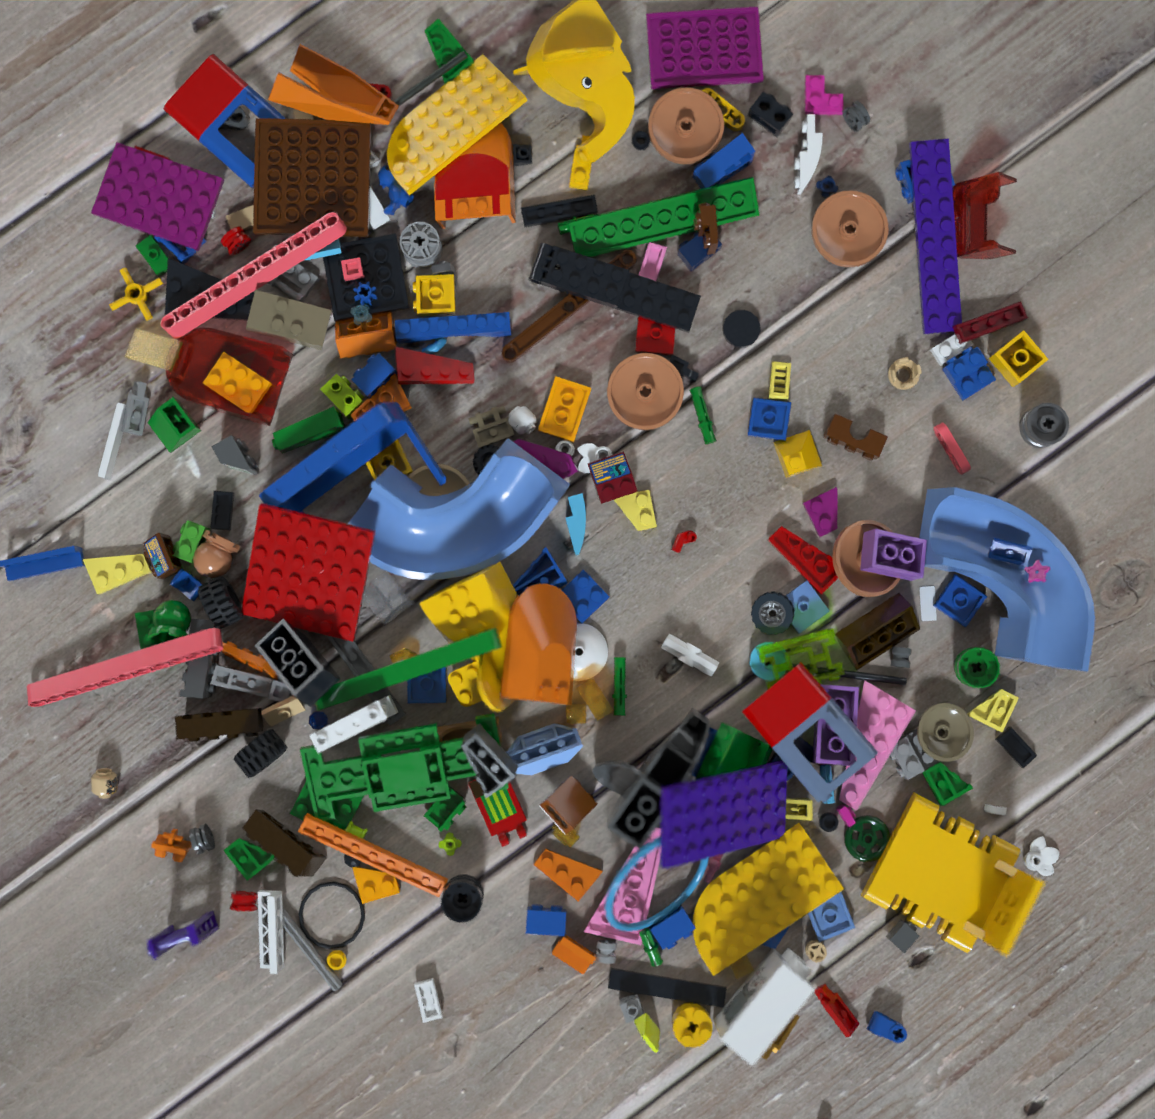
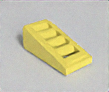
[768,361,791,402]

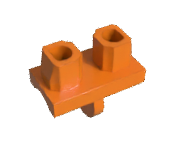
[151,828,192,863]

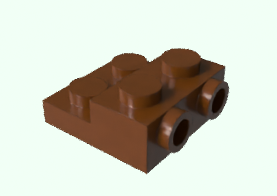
[694,203,718,255]

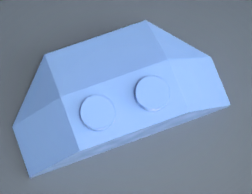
[506,723,583,775]

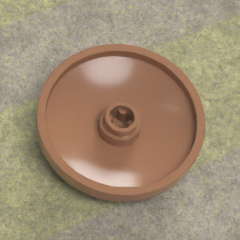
[648,88,724,164]
[811,191,889,267]
[607,353,684,430]
[832,520,900,597]

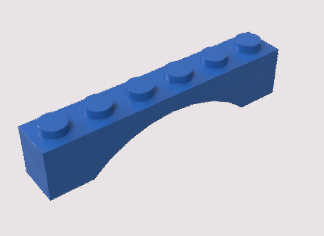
[395,312,511,344]

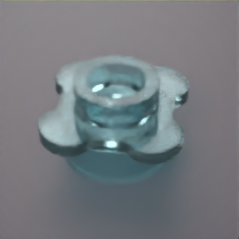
[350,304,372,325]

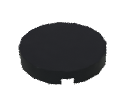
[723,310,761,348]

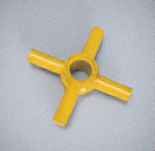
[109,267,163,321]

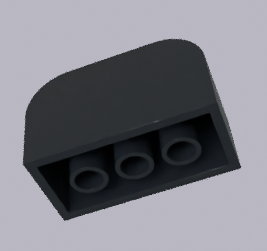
[254,619,340,707]

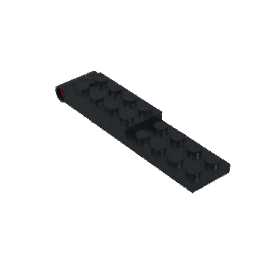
[528,243,701,333]

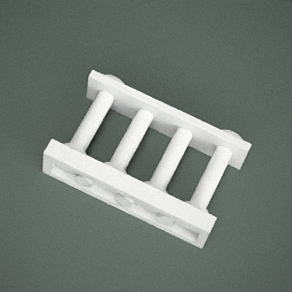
[309,695,398,753]

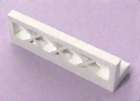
[258,890,284,974]

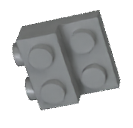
[889,729,940,780]

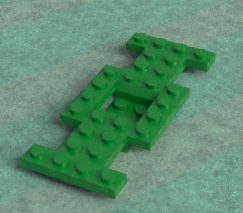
[300,713,509,821]

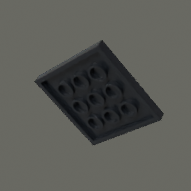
[323,233,410,321]

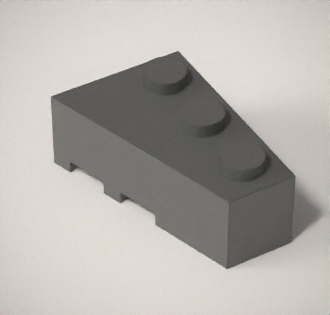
[461,724,518,798]

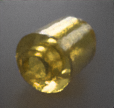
[551,824,580,848]

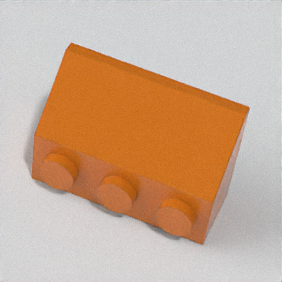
[335,312,397,358]

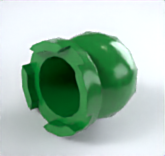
[148,600,191,645]

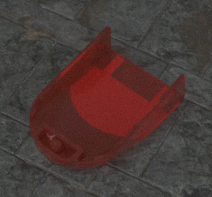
[165,327,293,426]

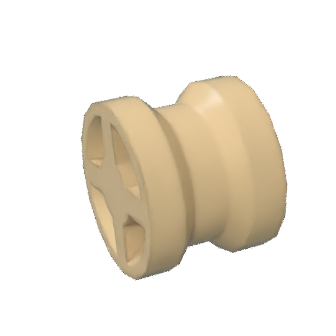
[805,940,827,962]

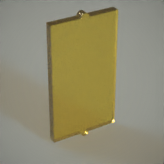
[125,328,183,372]

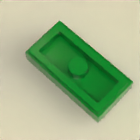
[136,235,168,277]

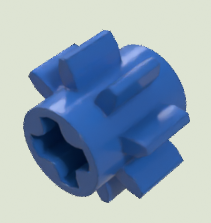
[353,281,377,306]

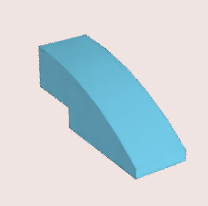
[565,493,586,556]

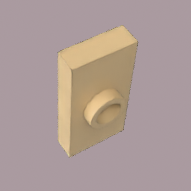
[261,695,306,727]

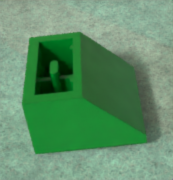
[148,397,201,453]

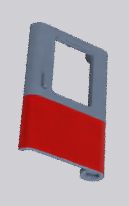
[741,662,878,803]

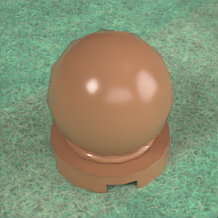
[193,529,241,579]

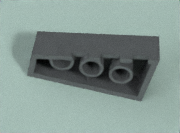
[179,619,221,698]

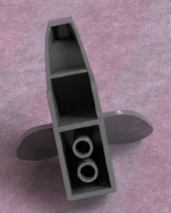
[593,707,710,850]

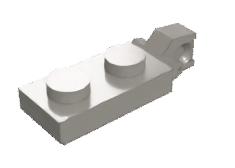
[121,381,149,436]

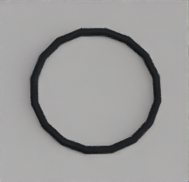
[299,881,365,949]

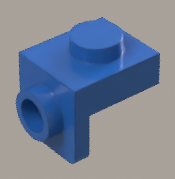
[170,569,203,601]

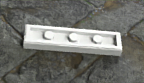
[98,403,126,480]

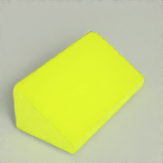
[634,1013,660,1053]

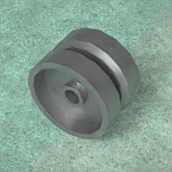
[1019,403,1069,448]

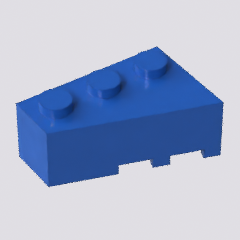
[692,133,756,189]
[513,547,568,596]

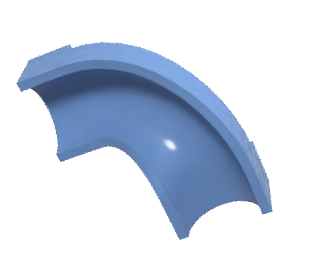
[348,439,570,580]
[919,487,1095,672]

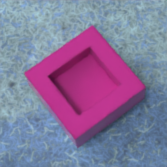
[836,804,856,827]

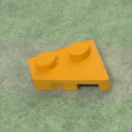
[352,866,400,904]

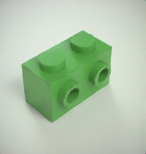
[173,520,211,564]

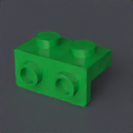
[424,786,467,832]

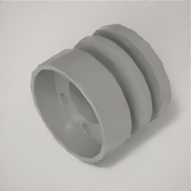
[400,222,442,269]

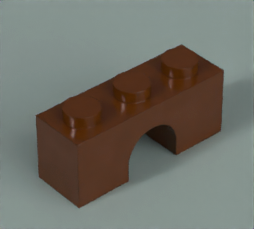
[823,414,888,461]

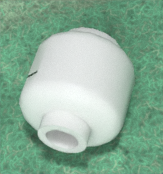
[508,406,537,434]

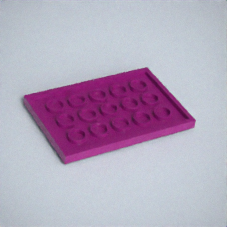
[646,7,764,89]
[91,142,224,251]

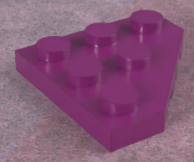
[513,439,579,479]

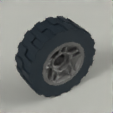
[751,591,795,635]

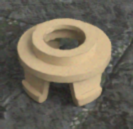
[888,357,922,390]

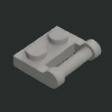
[268,264,319,302]

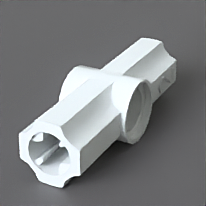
[661,634,719,676]

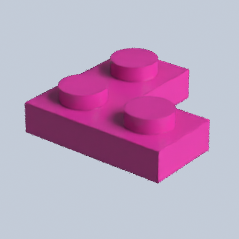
[805,75,843,115]

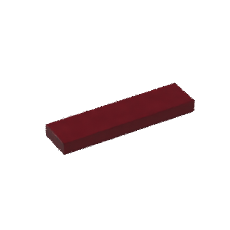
[953,301,1028,344]

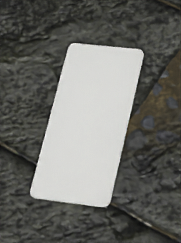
[920,586,937,621]

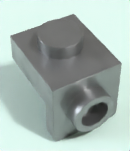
[431,261,457,286]

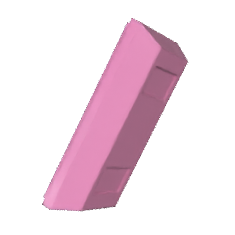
[639,242,667,281]

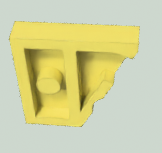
[614,490,657,531]
[968,689,1019,732]

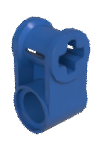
[866,1010,907,1043]

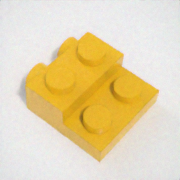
[413,274,456,317]

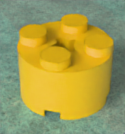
[671,1002,712,1048]

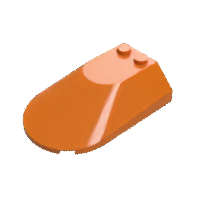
[500,584,577,705]

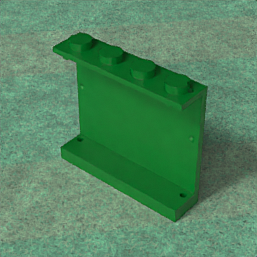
[695,722,773,780]

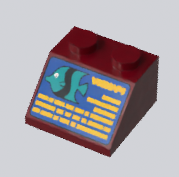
[587,451,638,504]

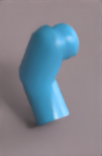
[422,337,447,354]

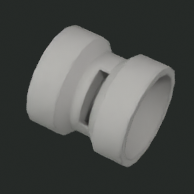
[596,940,617,964]

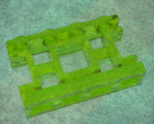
[756,628,845,690]

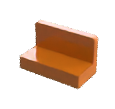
[552,934,596,974]

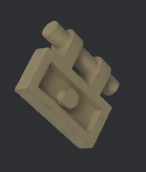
[468,406,515,448]

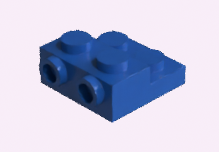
[942,347,996,401]

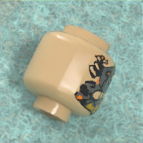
[91,768,118,799]

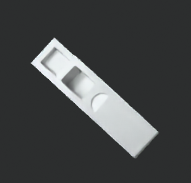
[794,114,823,195]

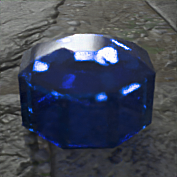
[309,711,328,730]

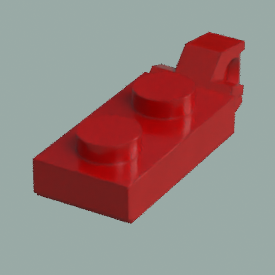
[814,984,859,1038]

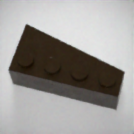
[175,708,263,742]
[242,809,327,877]

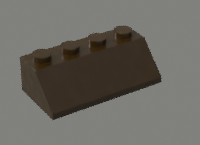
[835,593,920,670]

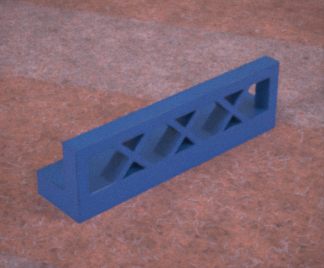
[0,546,85,581]

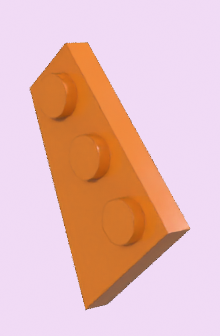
[351,373,412,422]

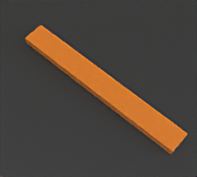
[298,813,448,897]

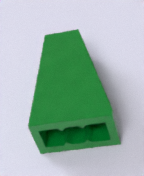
[272,406,346,454]

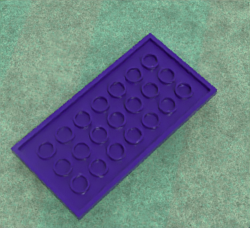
[660,761,787,869]

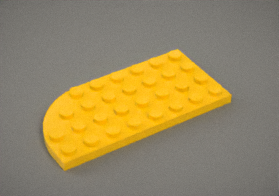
[387,54,527,196]
[693,823,844,976]

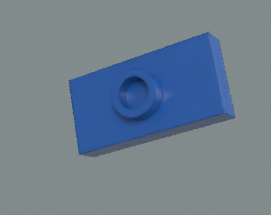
[988,538,1032,567]

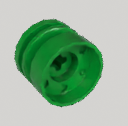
[954,647,1000,688]

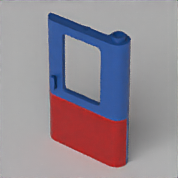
[163,54,286,188]

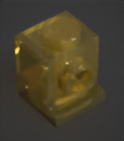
[566,703,586,724]

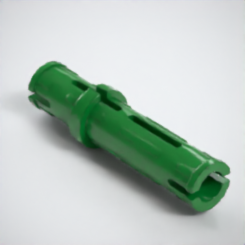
[689,386,716,445]
[612,657,627,716]

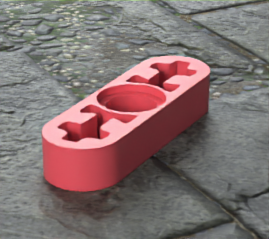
[933,422,971,475]

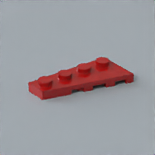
[395,347,475,384]
[767,526,838,595]

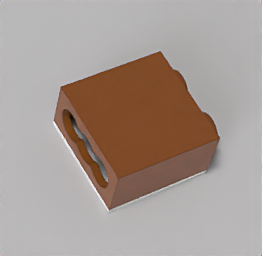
[539,775,598,835]

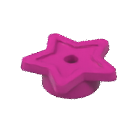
[1024,560,1051,583]

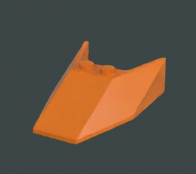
[268,44,399,125]

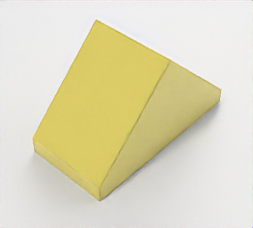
[786,798,813,821]

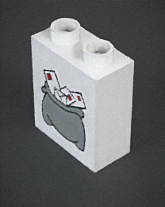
[713,948,815,1067]

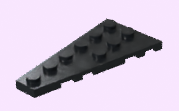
[165,258,254,321]

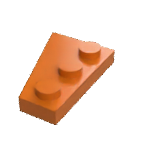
[220,641,279,680]
[533,849,603,902]

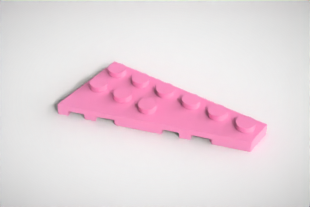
[839,680,916,810]
[584,827,661,945]

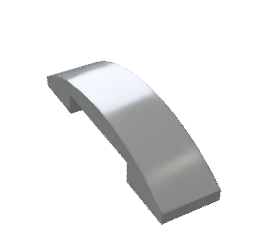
[210,665,290,702]

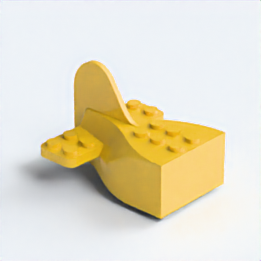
[419,562,518,712]

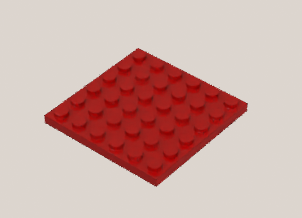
[241,503,376,642]

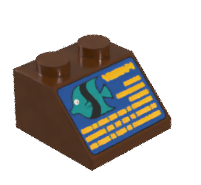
[143,533,184,579]

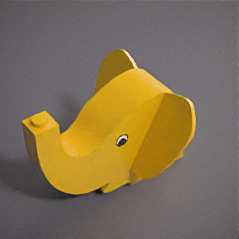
[513,0,635,164]

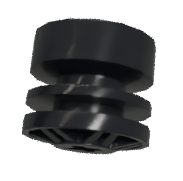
[441,874,484,923]

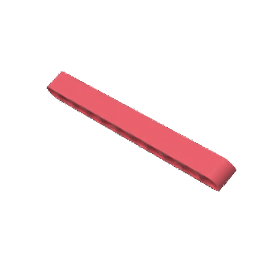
[160,212,347,338]
[27,628,223,707]

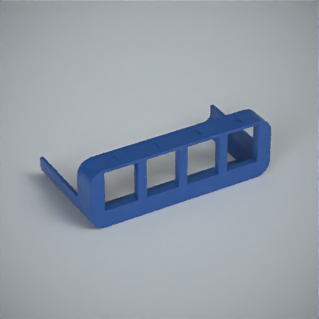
[259,402,446,513]

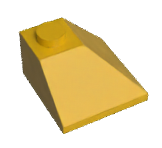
[773,430,822,478]

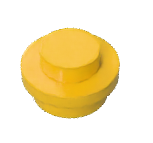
[327,950,347,970]

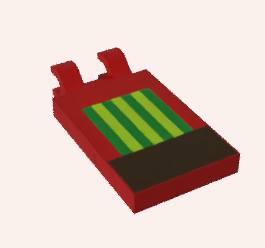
[468,779,527,847]

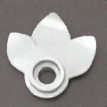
[577,443,612,473]
[1024,837,1059,876]

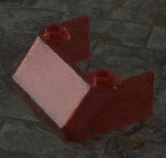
[952,172,1017,259]

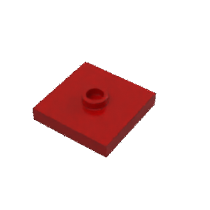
[635,317,675,355]

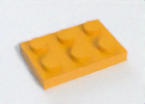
[203,352,272,415]
[538,376,592,443]

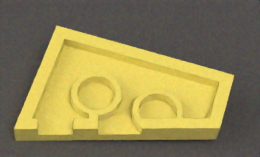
[83,554,152,595]

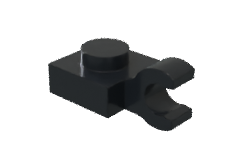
[669,355,699,382]

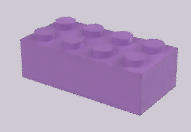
[812,685,859,766]

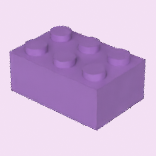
[860,529,927,581]

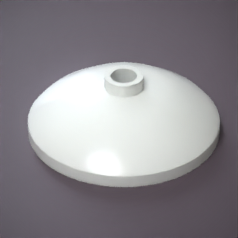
[574,623,608,681]

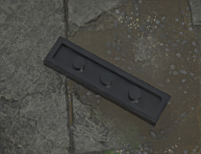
[521,194,598,228]

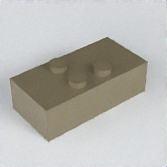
[246,290,331,350]

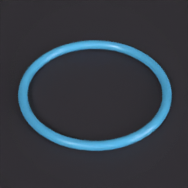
[605,836,709,931]

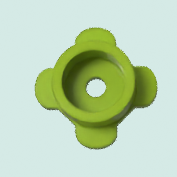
[438,832,462,856]

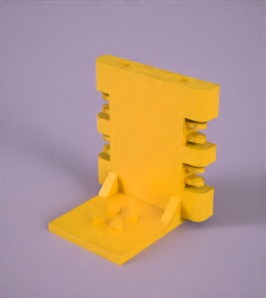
[860,792,1045,957]

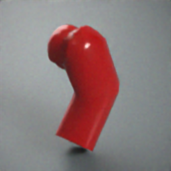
[671,530,697,553]

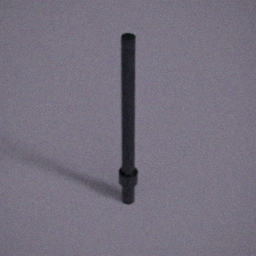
[791,663,907,685]

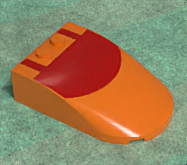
[434,122,516,229]

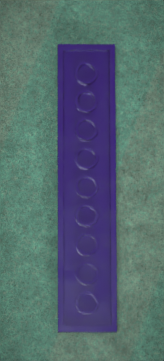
[909,138,962,334]

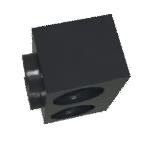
[747,91,793,138]

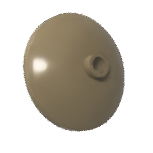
[917,703,974,762]

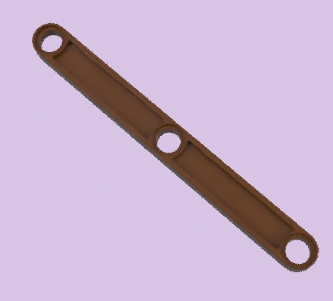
[502,250,636,363]

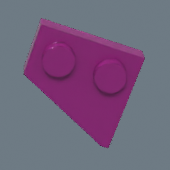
[802,487,838,538]

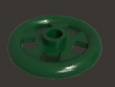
[844,815,890,862]

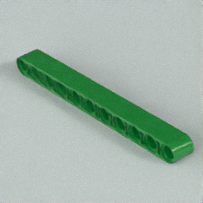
[315,628,502,711]

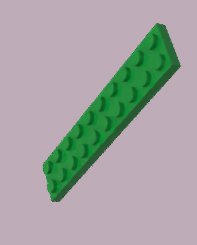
[568,177,760,257]

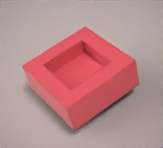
[341,257,364,281]

